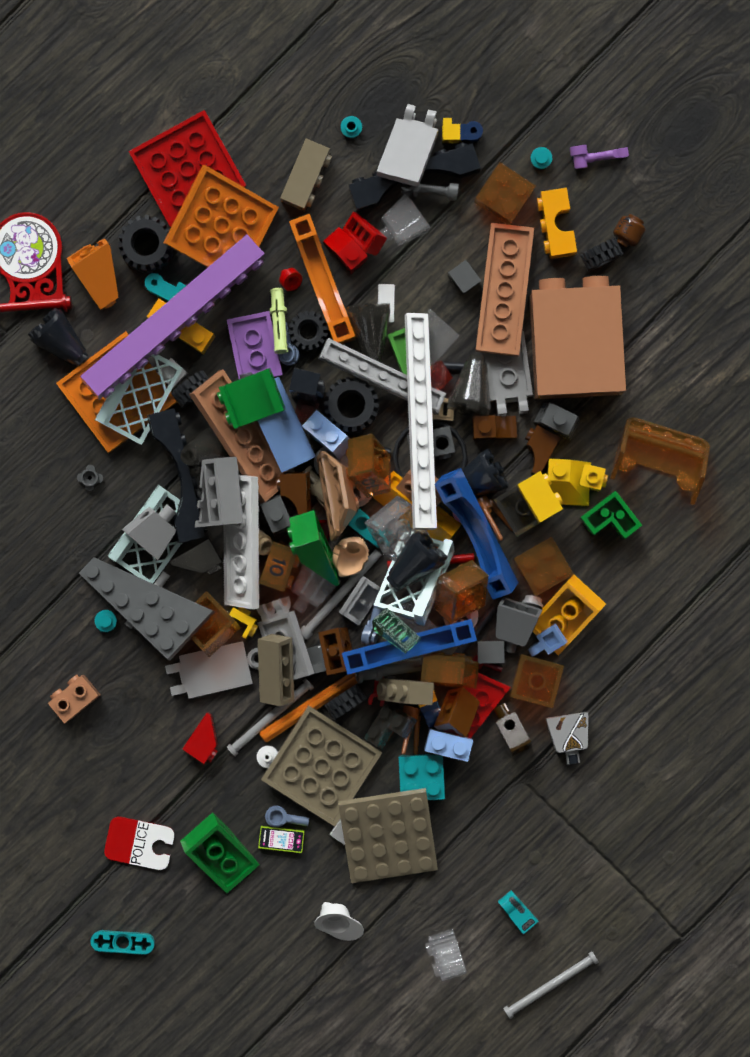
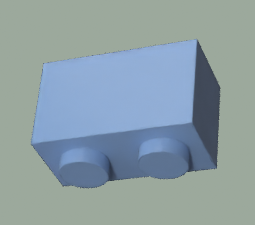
[302,410,354,460]
[424,728,473,762]

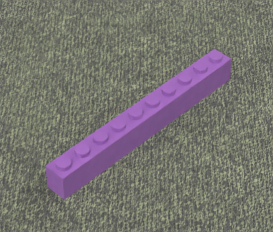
[80,235,265,400]

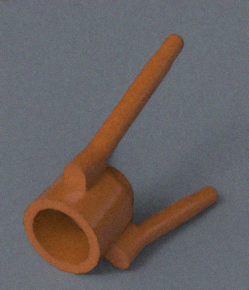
[477,495,515,541]
[385,705,421,755]

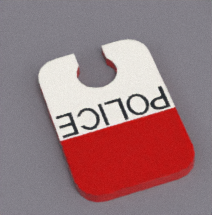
[104,816,174,870]

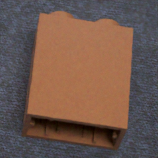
[529,276,626,400]

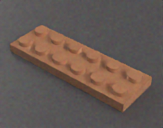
[476,223,534,357]
[189,369,286,503]

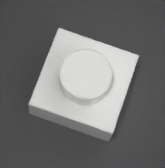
[157,358,188,389]

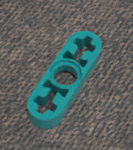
[90,930,155,954]

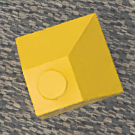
[546,459,591,506]

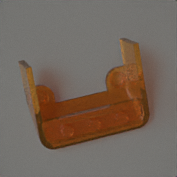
[610,418,710,505]

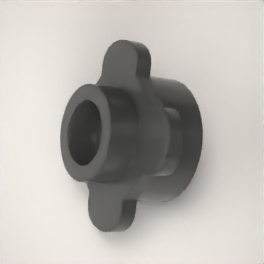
[77,465,103,491]

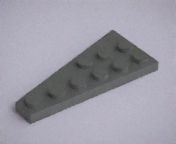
[79,557,215,661]

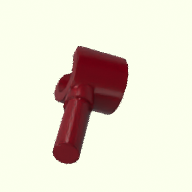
[471,655,503,672]

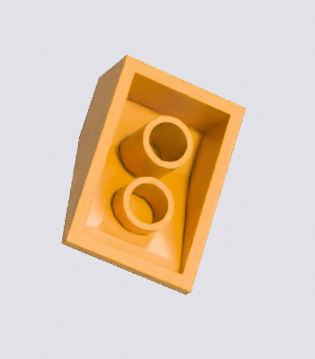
[533,575,606,656]

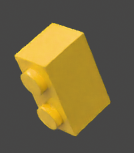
[516,471,564,523]

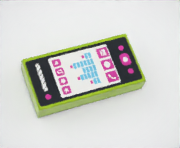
[258,826,305,853]

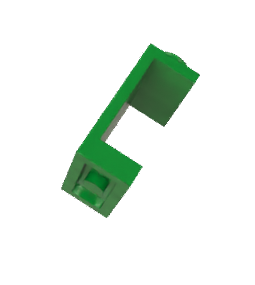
[217,368,286,429]

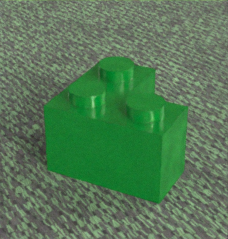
[579,491,642,540]

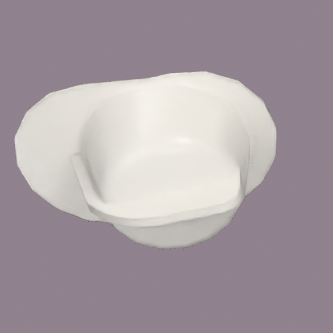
[314,902,364,941]

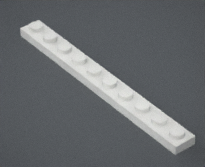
[405,313,437,530]

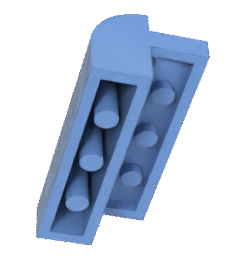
[257,377,316,472]

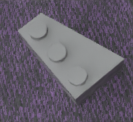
[195,457,243,527]

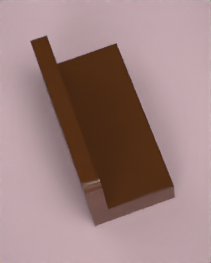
[434,687,480,737]

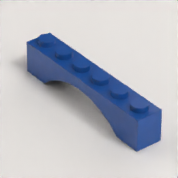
[434,468,519,600]
[342,619,477,675]

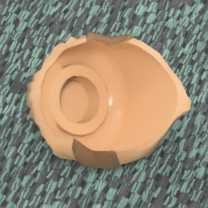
[332,536,369,577]

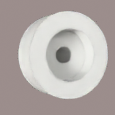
[257,745,278,768]

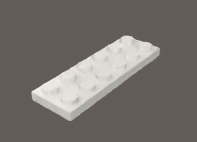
[224,475,259,609]

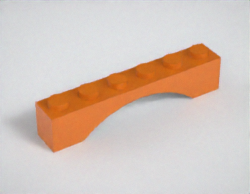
[289,214,356,344]

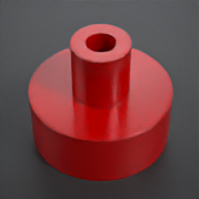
[279,268,302,291]

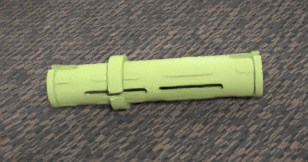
[270,288,288,354]

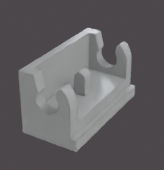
[339,576,381,625]

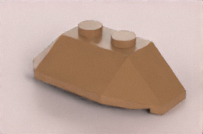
[316,451,359,541]

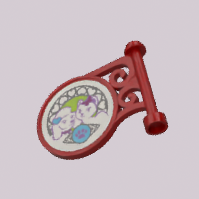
[0,212,72,312]

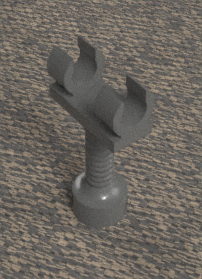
[401,183,459,201]

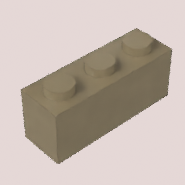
[280,139,332,212]
[258,634,294,707]
[376,678,434,705]

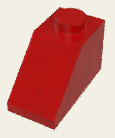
[323,227,368,273]
[182,712,218,764]

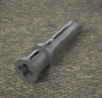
[355,657,422,684]

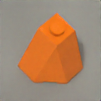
[67,239,119,310]

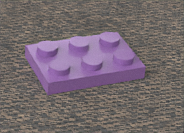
[227,311,283,379]

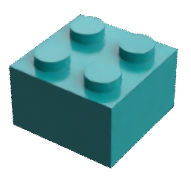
[399,754,445,800]

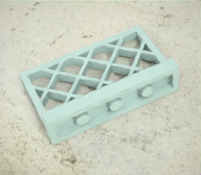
[95,354,183,445]
[108,485,182,583]
[374,530,455,626]

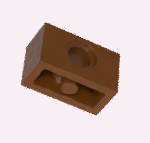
[318,628,352,675]

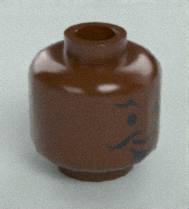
[613,214,645,248]

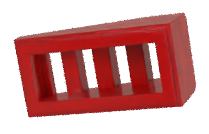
[342,212,387,255]

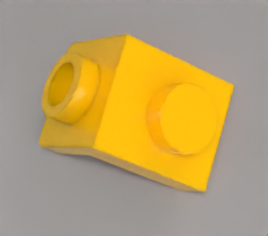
[580,464,608,492]
[229,607,258,639]

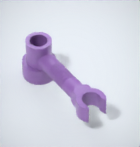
[570,145,629,169]

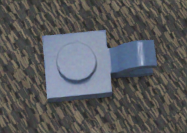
[528,623,568,657]

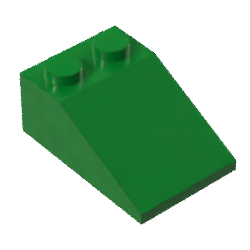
[287,510,339,586]
[180,813,260,893]

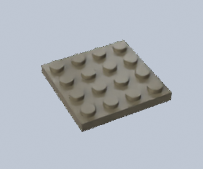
[261,705,382,826]
[338,788,438,883]

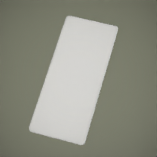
[378,284,395,322]

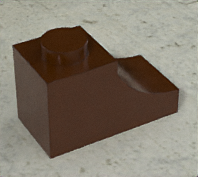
[472,415,517,440]
[525,425,560,475]
[277,472,311,515]

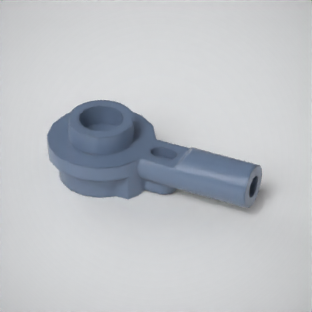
[278,322,300,366]
[361,608,382,646]
[265,806,309,827]

